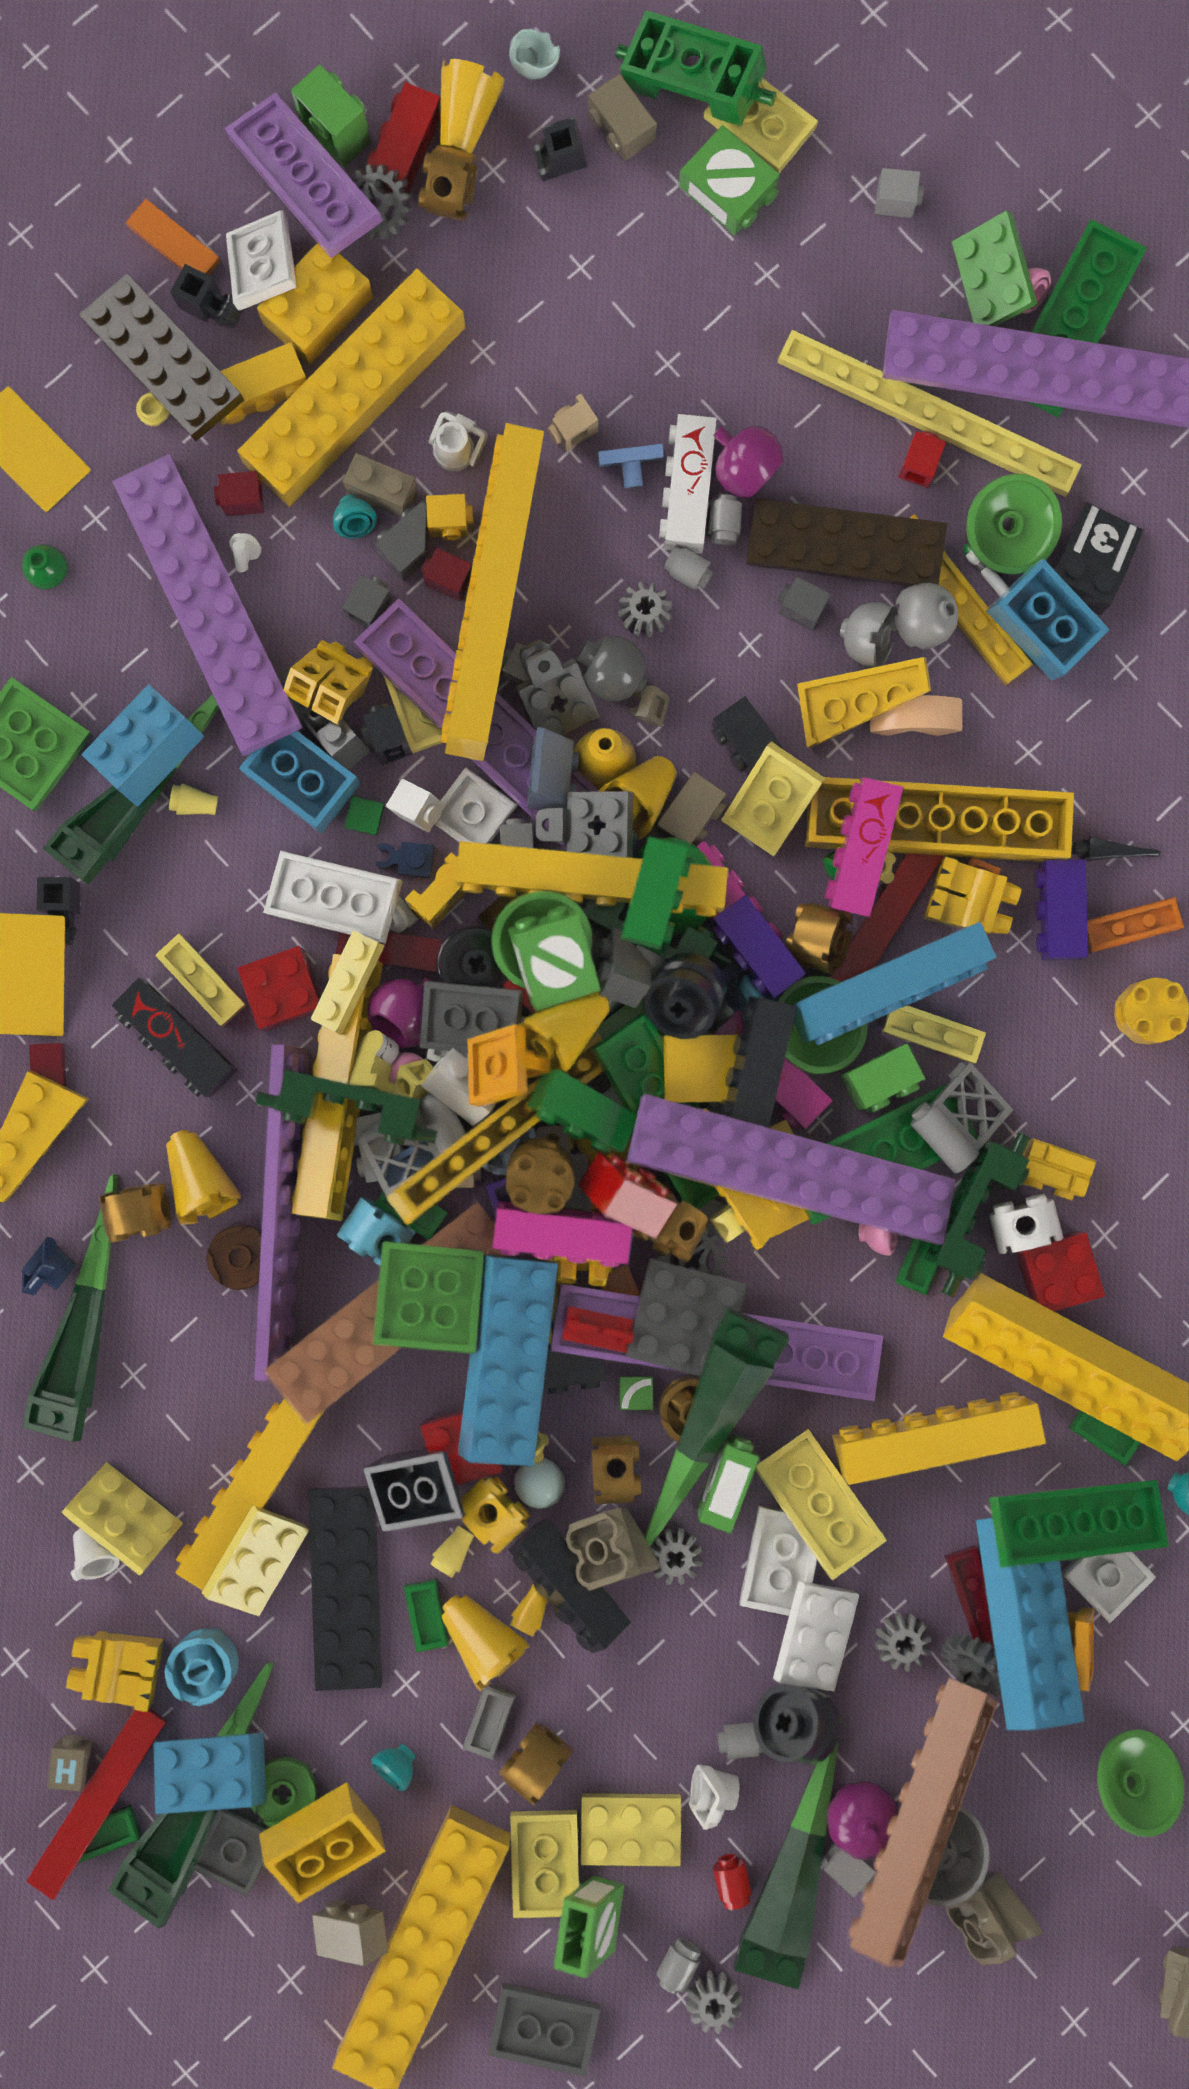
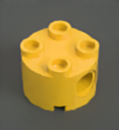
[1114,977,1189,1045]
[461,1476,531,1554]

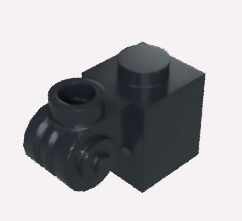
[170,264,244,328]
[37,877,80,945]

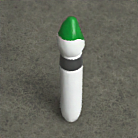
[964,544,1009,597]

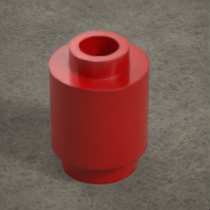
[712,1853,752,1910]

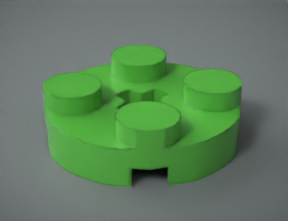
[251,1757,317,1827]

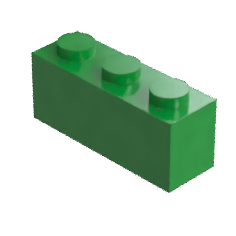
[621,837,693,950]
[527,1069,637,1155]

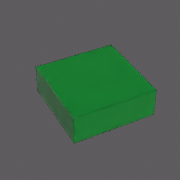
[345,796,385,836]

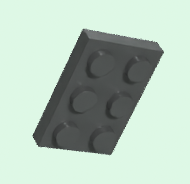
[420,981,523,1053]
[488,1983,600,2077]

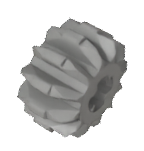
[618,581,672,638]
[650,1528,703,1585]
[874,1612,932,1672]
[686,1970,743,2034]

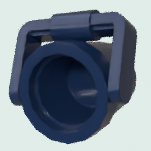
[21,1237,77,1296]

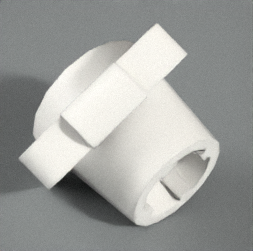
[429,412,488,472]
[71,1528,119,1581]
[689,1765,739,1830]

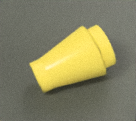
[169,783,218,815]
[430,1525,474,1578]

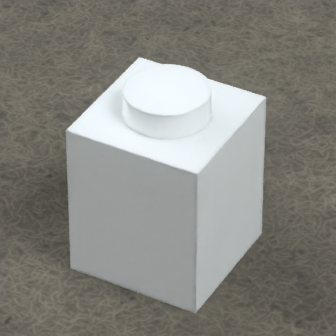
[386,779,445,833]

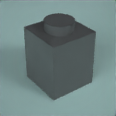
[342,575,392,628]
[777,576,831,631]

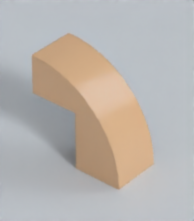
[870,695,962,736]

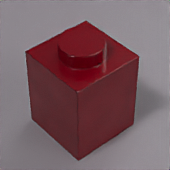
[214,471,264,516]
[421,548,472,602]

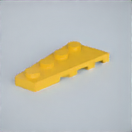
[797,657,931,748]
[0,1071,90,1203]
[703,1108,795,1250]

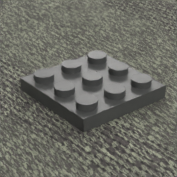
[625,1259,747,1376]

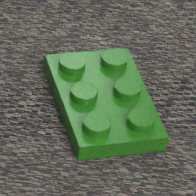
[952,210,1037,327]

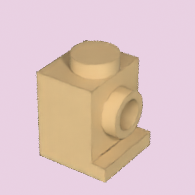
[547,394,598,452]

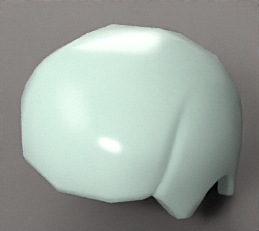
[509,29,560,80]
[514,1458,566,1509]

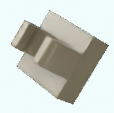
[628,685,670,727]

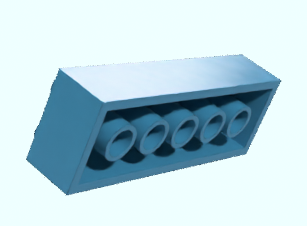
[793,922,997,1045]
[458,1254,558,1466]
[976,1518,1085,1730]

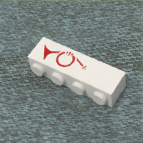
[659,414,717,554]

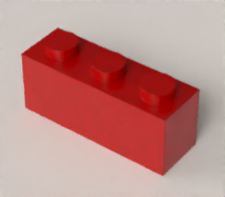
[367,82,441,193]

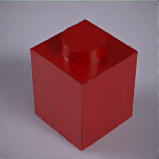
[898,431,946,488]

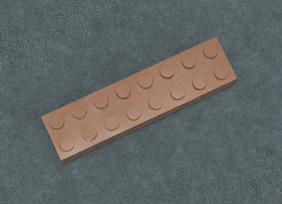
[264,1202,516,1425]
[849,1678,998,1967]

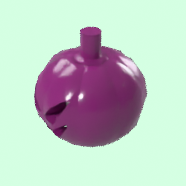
[713,426,784,498]
[367,978,431,1048]
[827,1781,899,1860]

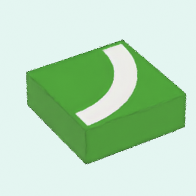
[620,1376,653,1410]

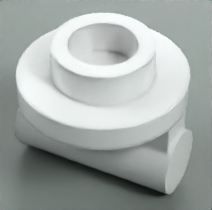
[229,533,261,572]
[390,896,419,933]

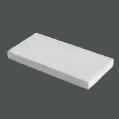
[263,851,403,944]

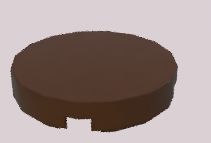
[206,1225,262,1290]

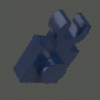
[376,841,435,879]

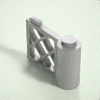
[911,1062,1013,1174]
[358,1093,467,1197]

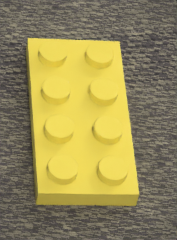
[755,1429,887,1580]

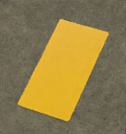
[0,386,91,512]
[0,913,65,1036]

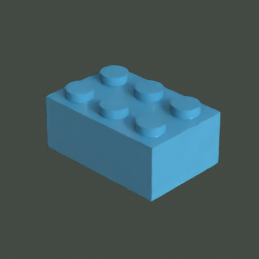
[986,559,1110,681]
[81,684,205,807]
[239,731,361,834]
[154,1732,266,1814]

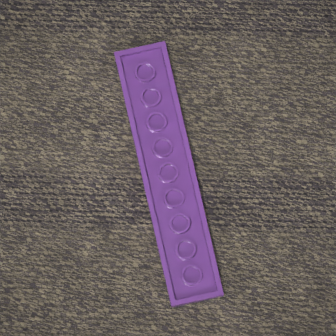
[882,310,1189,428]
[112,454,303,756]
[353,599,603,851]
[254,1045,309,1381]
[627,1094,956,1244]
[550,1284,883,1401]

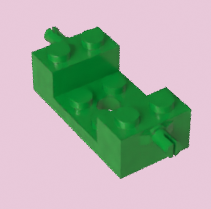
[615,10,776,126]

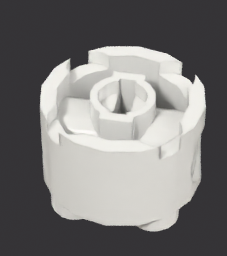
[988,1193,1064,1254]

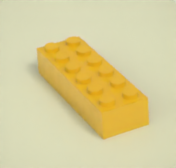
[832,1392,1046,1485]

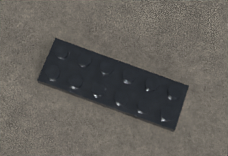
[308,1486,383,1691]

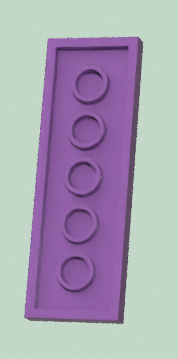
[225,92,383,258]

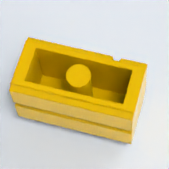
[1022,1138,1096,1201]

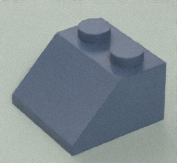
[527,727,579,810]

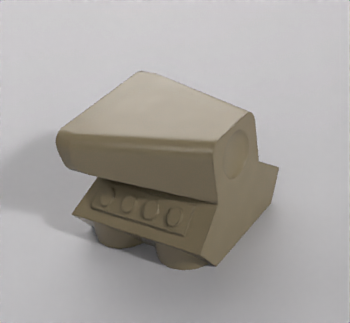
[566,1507,660,1591]
[946,1871,1044,1966]
[1159,1946,1189,2038]

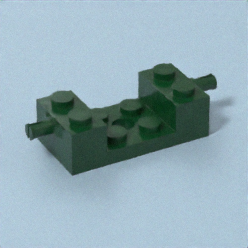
[583,899,734,967]
[255,1070,438,1146]
[924,1132,1031,1298]

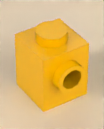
[426,494,474,541]

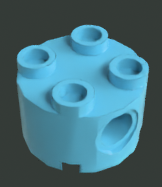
[337,1197,416,1266]
[165,1628,239,1706]

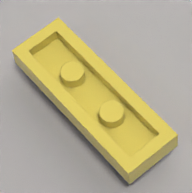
[311,930,385,1034]
[155,933,247,1027]
[882,1005,986,1064]

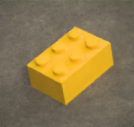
[257,243,373,366]
[259,1782,385,1903]

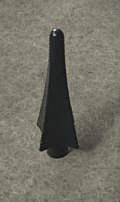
[1072,836,1160,862]

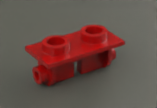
[562,1306,634,1353]

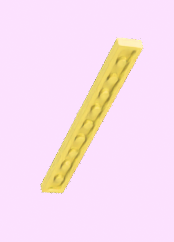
[777,330,1082,497]

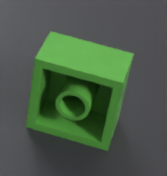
[291,64,371,168]
[840,1043,925,1113]

